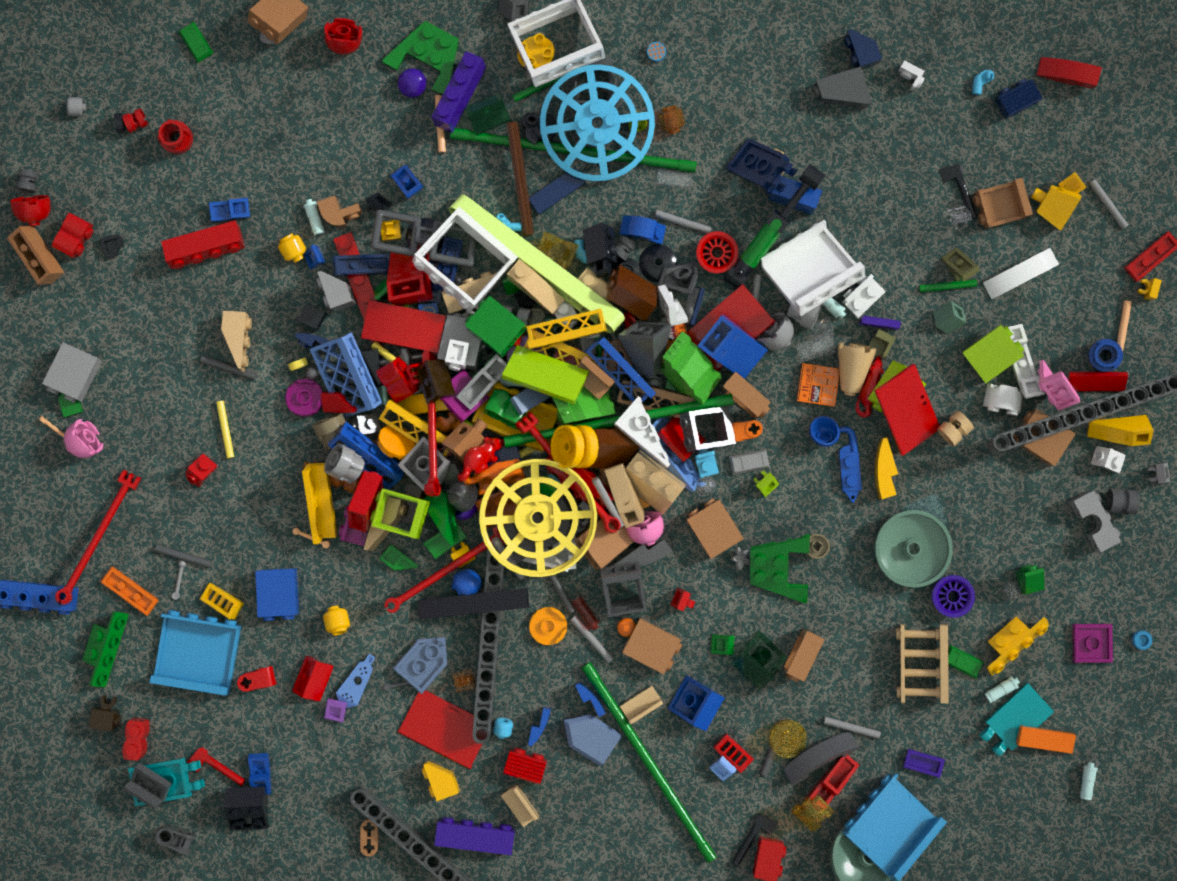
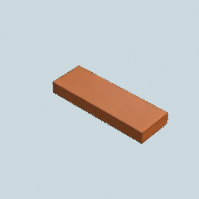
[101,567,159,616]
[1016,725,1076,754]

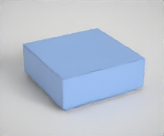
[709,756,737,781]

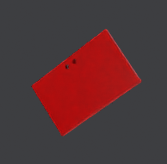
[687,284,776,371]
[874,364,940,456]
[397,690,487,769]

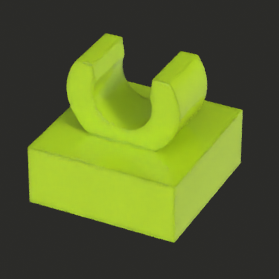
[754,471,779,497]

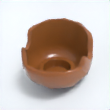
[436,412,461,433]

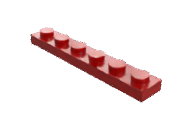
[333,232,381,344]

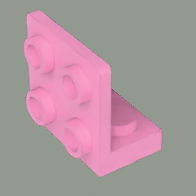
[1038,360,1080,411]

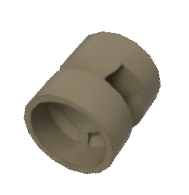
[805,533,830,559]

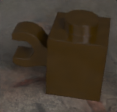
[88,695,121,731]

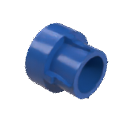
[1088,339,1123,372]

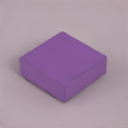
[324,698,347,722]

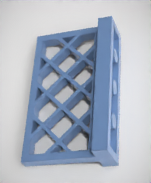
[310,332,382,418]

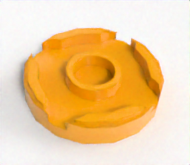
[377,426,415,460]
[529,607,567,645]

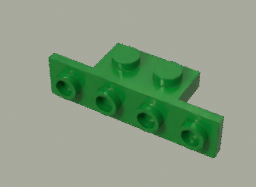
[82,611,129,687]

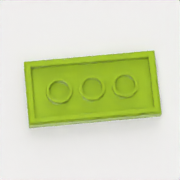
[502,345,589,404]

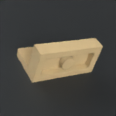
[620,685,663,725]
[501,784,539,827]

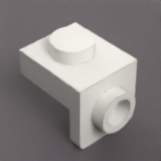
[554,300,578,330]
[1091,446,1126,473]

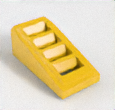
[200,583,244,619]

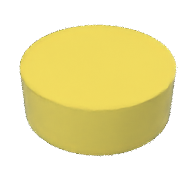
[288,357,308,371]

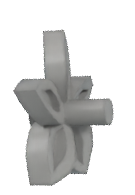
[731,547,750,570]

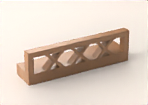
[617,379,696,418]

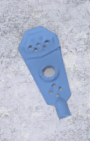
[336,654,375,708]

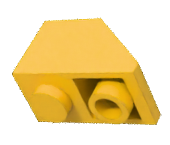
[422,761,460,801]

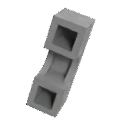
[1069,490,1121,553]

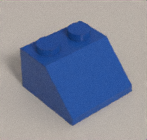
[667,675,725,731]

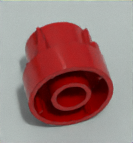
[157,119,193,155]

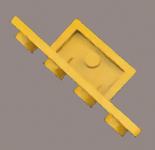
[987,616,1049,676]

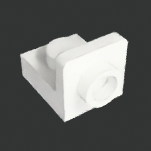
[898,60,925,92]
[445,339,469,371]

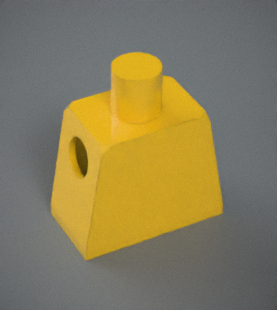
[1031,185,1081,230]

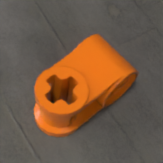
[732,420,763,442]

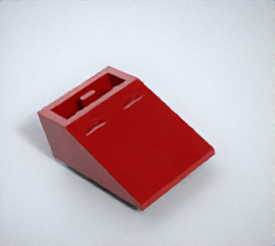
[387,247,433,306]

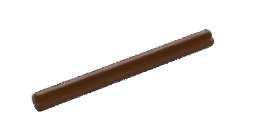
[507,121,534,236]

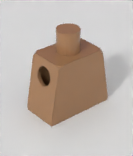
[442,419,487,463]

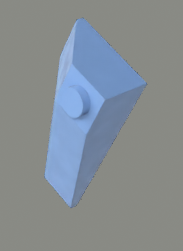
[638,416,701,492]

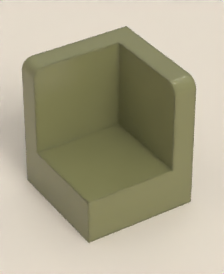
[868,329,896,360]

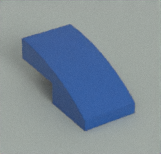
[209,198,250,223]
[575,682,606,717]
[528,707,551,746]
[248,753,271,794]

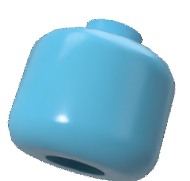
[493,718,513,739]

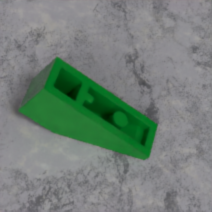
[423,489,455,545]

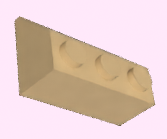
[625,450,686,515]

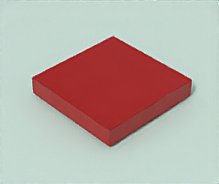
[657,417,705,462]

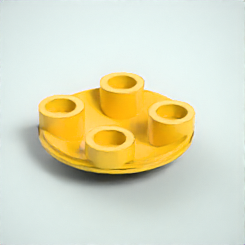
[517,33,555,69]

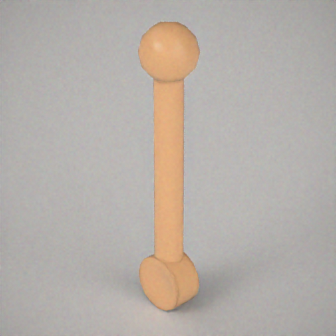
[39,416,64,438]
[292,528,330,548]

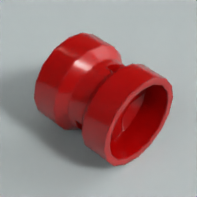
[122,108,148,133]

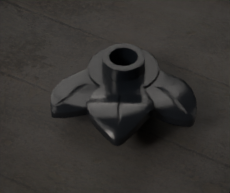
[521,113,556,145]

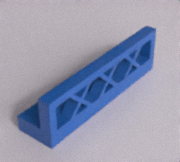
[585,335,656,402]
[327,422,404,490]

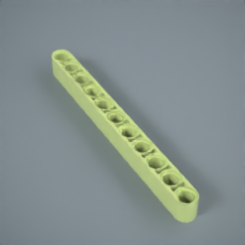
[448,194,625,334]

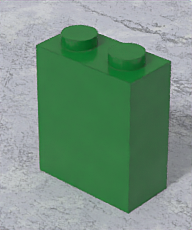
[465,296,527,358]

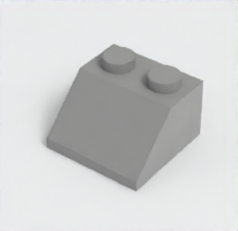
[398,436,450,491]

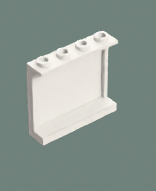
[761,220,865,317]

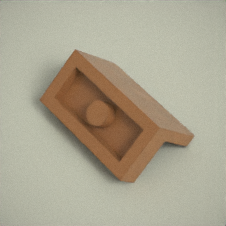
[577,356,615,399]

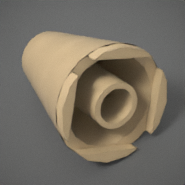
[838,343,876,396]

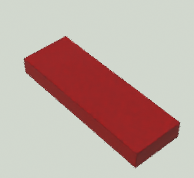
[1124,231,1177,282]
[1068,372,1128,391]

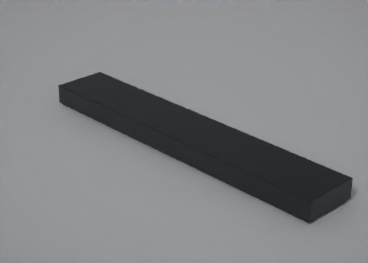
[418,588,530,619]

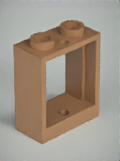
[720,372,771,419]
[782,628,825,683]

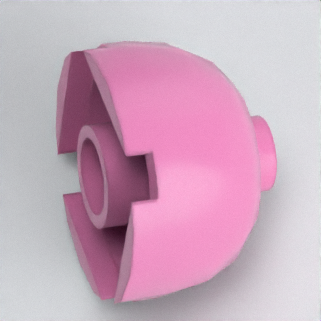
[64,419,104,458]
[625,511,664,546]

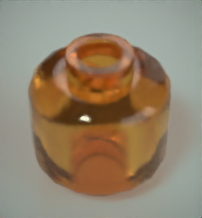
[658,105,685,134]

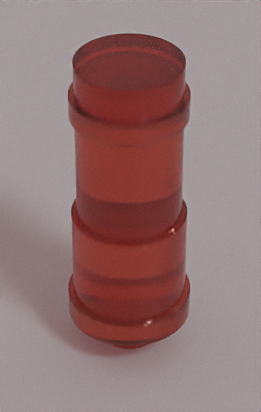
[572,596,600,631]

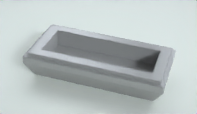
[729,449,770,475]

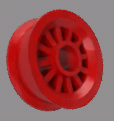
[696,231,738,274]

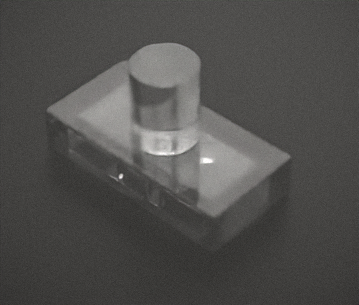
[794,334,837,363]

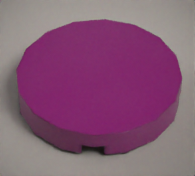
[285,379,323,417]

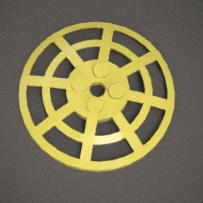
[479,459,597,577]

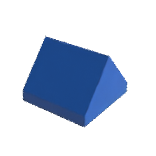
[303,245,326,270]

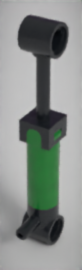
[723,164,826,289]

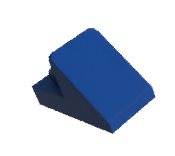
[390,164,424,200]

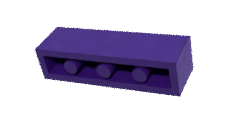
[431,51,486,133]
[434,817,515,856]

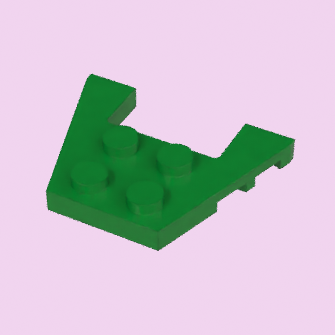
[382,21,459,95]
[750,534,810,603]

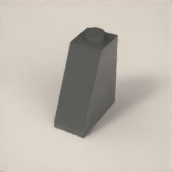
[813,67,872,108]

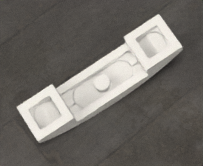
[983,248,1059,300]
[1008,324,1045,399]

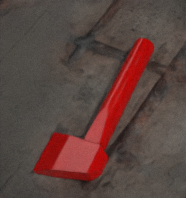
[187,747,245,786]

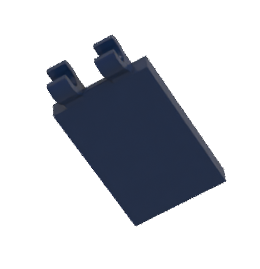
[726,138,797,192]

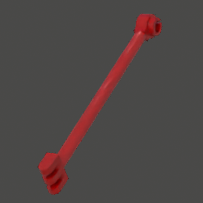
[422,351,441,497]
[515,412,621,534]
[55,470,142,605]
[384,524,505,613]

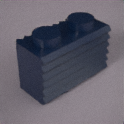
[995,79,1043,120]

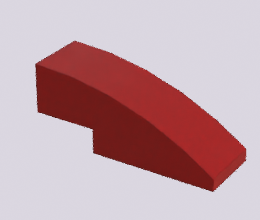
[1036,57,1102,89]
[805,755,859,812]

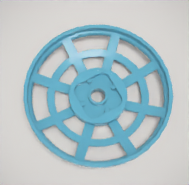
[540,64,655,181]

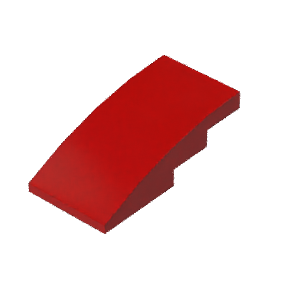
[361,301,446,354]

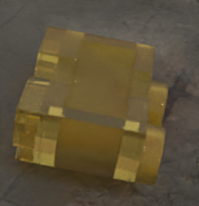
[537,231,579,270]
[791,795,834,832]

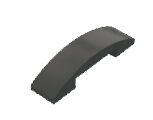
[783,731,860,786]

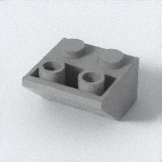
[316,271,357,313]

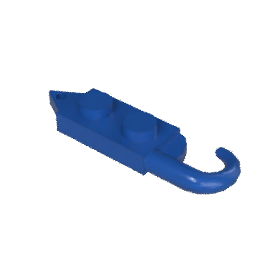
[839,426,862,503]

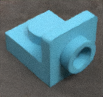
[694,449,719,478]

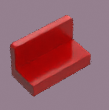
[292,655,334,701]

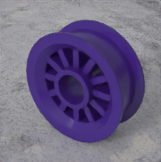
[931,575,975,618]

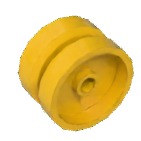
[551,425,599,468]

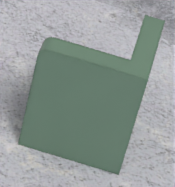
[933,301,966,334]

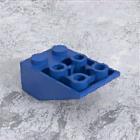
[698,314,768,379]

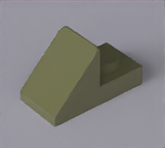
[941,248,980,281]

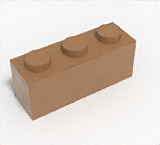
[7,226,65,285]

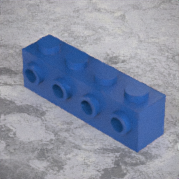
[0,580,79,614]

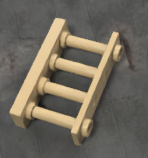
[896,624,949,704]

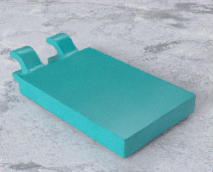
[979,683,1054,756]
[128,757,205,807]

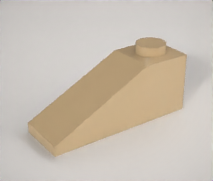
[507,259,565,315]
[364,496,407,551]

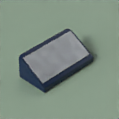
[684,287,705,327]

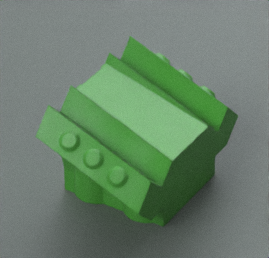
[660,332,722,405]
[552,386,618,426]

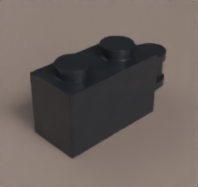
[583,222,617,278]

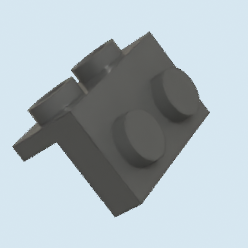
[124,763,171,809]

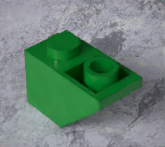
[1015,564,1045,595]

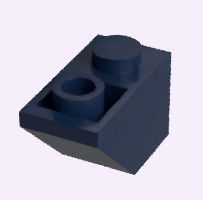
[844,29,882,70]

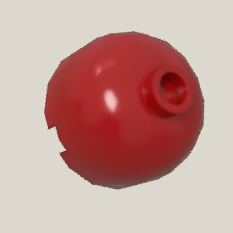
[324,18,363,55]
[10,195,51,226]

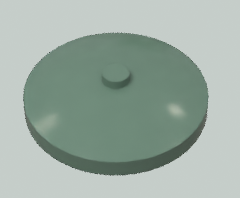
[874,510,953,587]
[830,826,901,881]

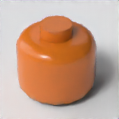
[617,618,636,637]

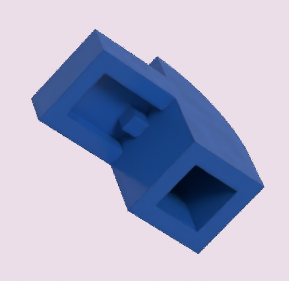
[619,216,666,244]

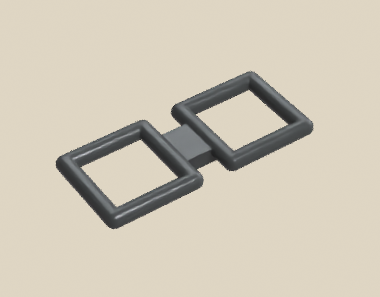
[371,209,477,267]

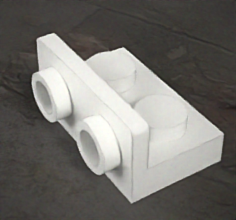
[842,274,885,319]
[658,285,688,326]

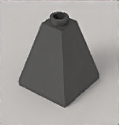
[619,321,671,378]

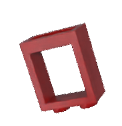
[347,471,383,533]

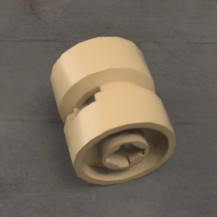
[937,410,974,447]

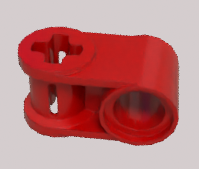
[237,665,277,692]

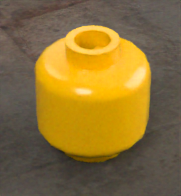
[278,233,306,263]
[323,606,350,636]

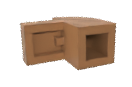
[317,195,362,228]

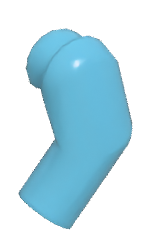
[972,70,994,95]
[496,213,522,232]
[574,239,588,265]

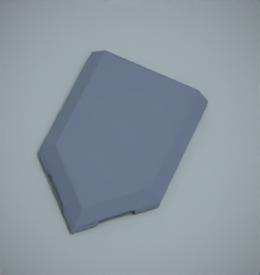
[393,637,447,694]
[564,714,622,766]

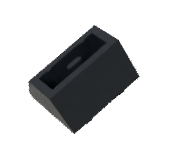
[223,786,269,831]

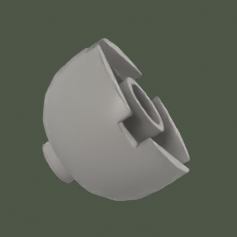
[756,312,794,351]

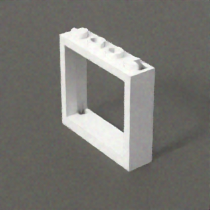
[508,0,606,87]
[412,207,518,311]

